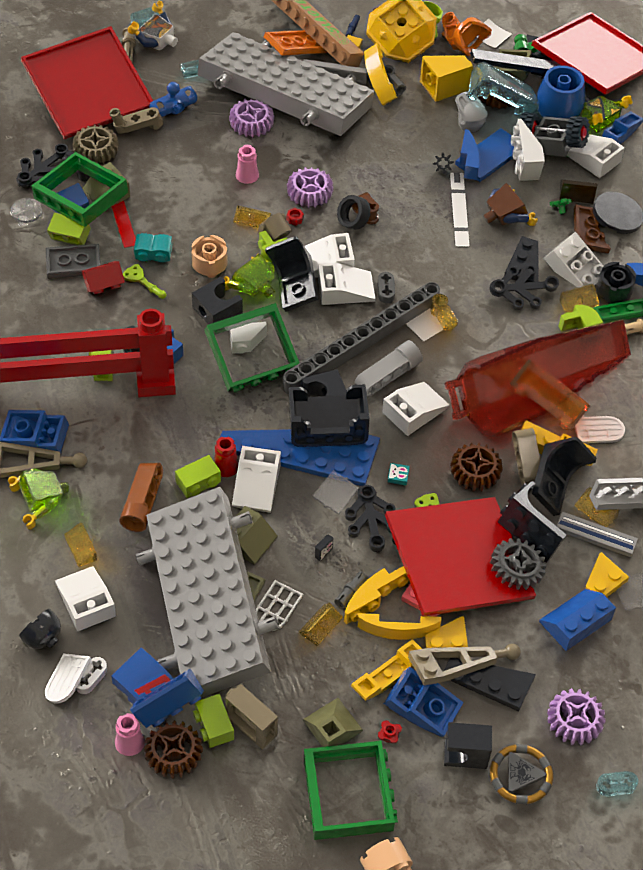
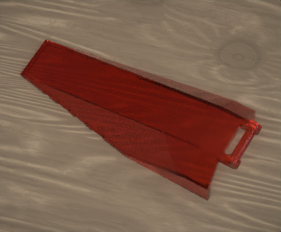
[444,320,631,437]

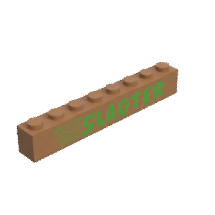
[271,0,364,67]

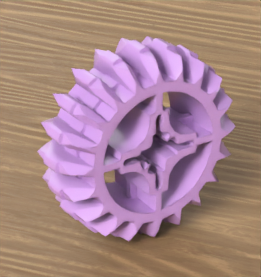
[229,99,274,138]
[287,167,333,208]
[547,688,605,746]

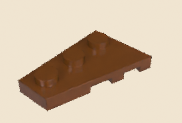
[574,205,611,254]

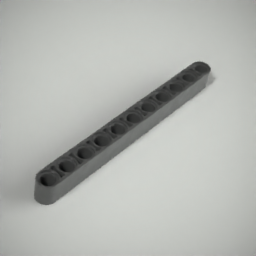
[283,282,440,394]

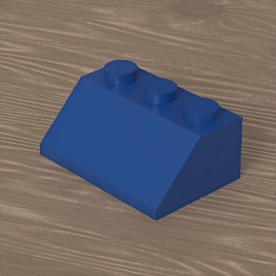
[539,589,616,651]
[130,669,204,728]

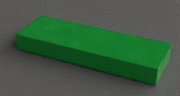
[593,298,643,324]

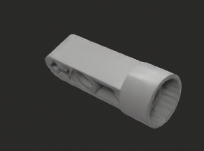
[355,340,423,396]

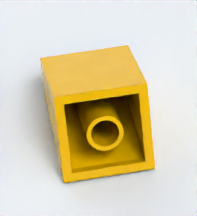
[420,56,473,102]

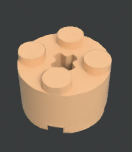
[192,235,228,278]
[360,837,413,870]

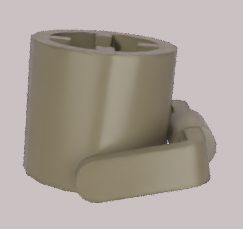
[258,213,292,242]

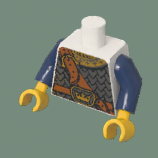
[128,0,178,50]

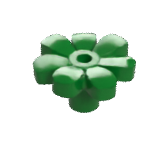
[549,198,572,214]

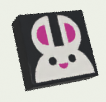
[315,534,334,561]

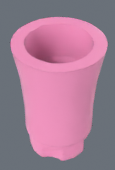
[235,145,259,184]
[115,713,145,756]

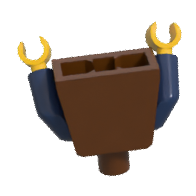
[483,183,538,226]

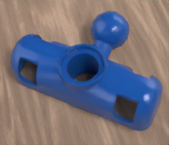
[150,82,197,117]

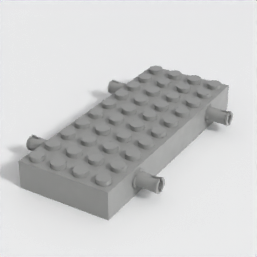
[198,32,374,136]
[136,487,280,698]

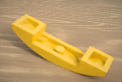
[364,43,397,106]
[357,613,441,640]
[351,639,422,701]

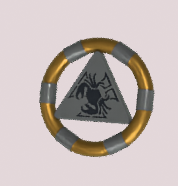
[490,744,553,805]

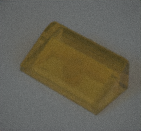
[233,205,272,228]
[559,284,600,313]
[575,487,620,527]
[64,522,97,567]
[299,603,343,646]

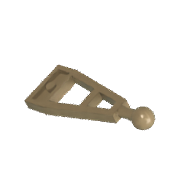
[0,442,87,478]
[408,643,521,685]

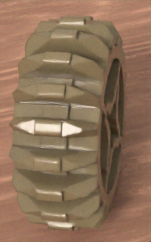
[72,124,119,164]

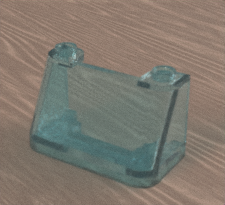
[468,62,539,120]

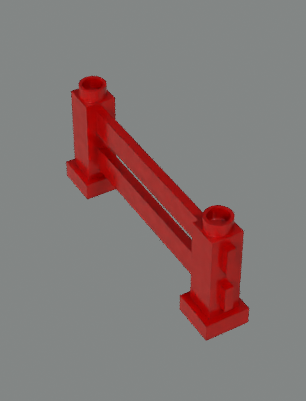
[0,309,176,398]

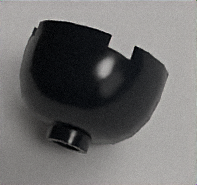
[19,608,61,649]

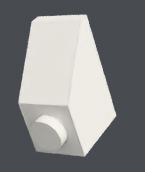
[230,322,267,354]

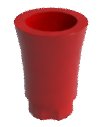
[214,437,239,477]

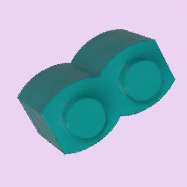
[134,233,173,262]

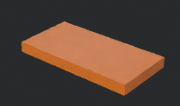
[264,30,328,56]

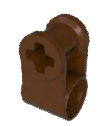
[352,192,379,224]

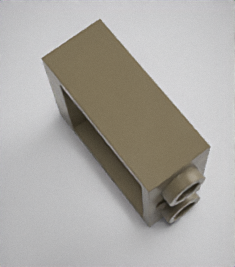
[225,684,278,750]

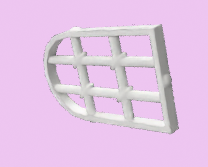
[256,580,303,631]

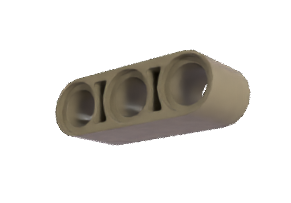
[512,428,540,485]

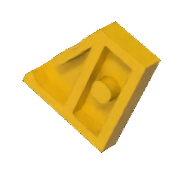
[585,552,629,597]
[425,616,468,648]

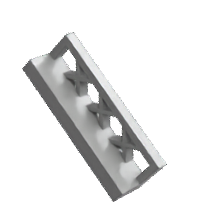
[303,59,368,85]
[589,478,643,510]

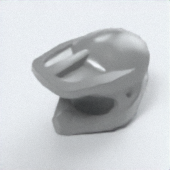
[455,92,488,132]

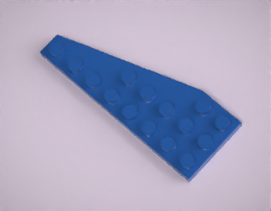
[220,429,380,487]

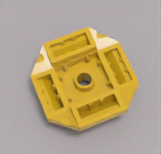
[366,0,437,63]

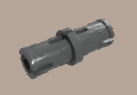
[334,572,369,609]

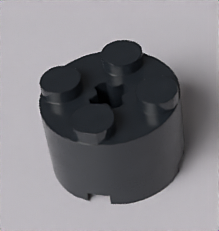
[597,262,636,304]

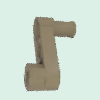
[109,107,163,134]

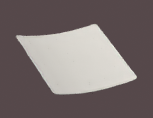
[477,19,512,48]

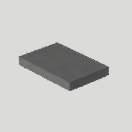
[46,244,101,279]

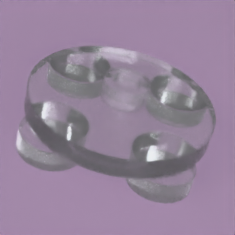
[10,198,44,227]

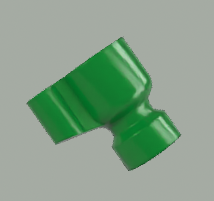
[514,34,538,53]

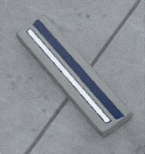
[557,512,638,557]

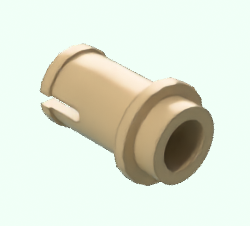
[622,319,643,336]

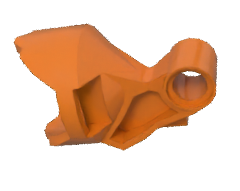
[441,12,492,56]

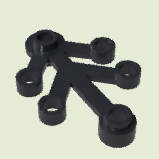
[16,143,69,187]
[489,265,559,310]
[345,485,396,552]

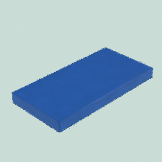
[455,128,514,182]

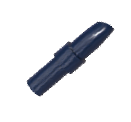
[345,15,360,37]

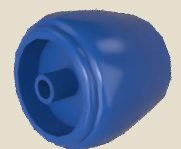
[536,66,585,119]

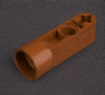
[119,463,163,532]

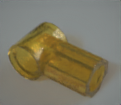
[430,294,458,331]

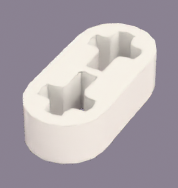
[76,657,107,694]

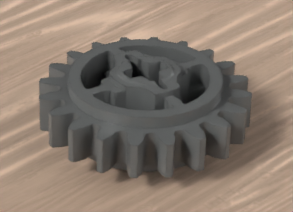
[490,538,547,590]

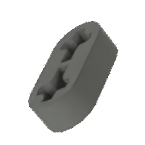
[378,272,395,304]

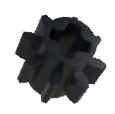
[433,152,454,174]

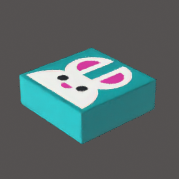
[387,463,410,485]

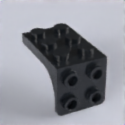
[265,236,318,312]
[532,437,597,516]
[498,481,567,563]

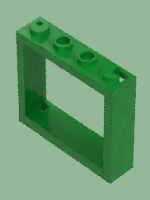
[32,152,129,227]
[204,303,299,392]
[303,741,398,840]

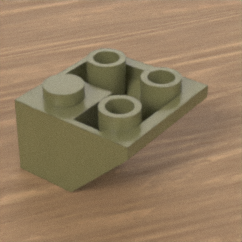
[303,698,363,747]

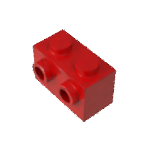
[82,261,125,294]

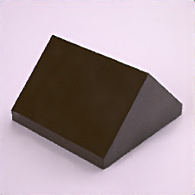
[559,179,598,204]

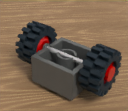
[520,112,590,157]

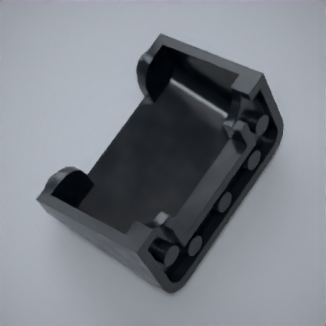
[288,384,370,447]

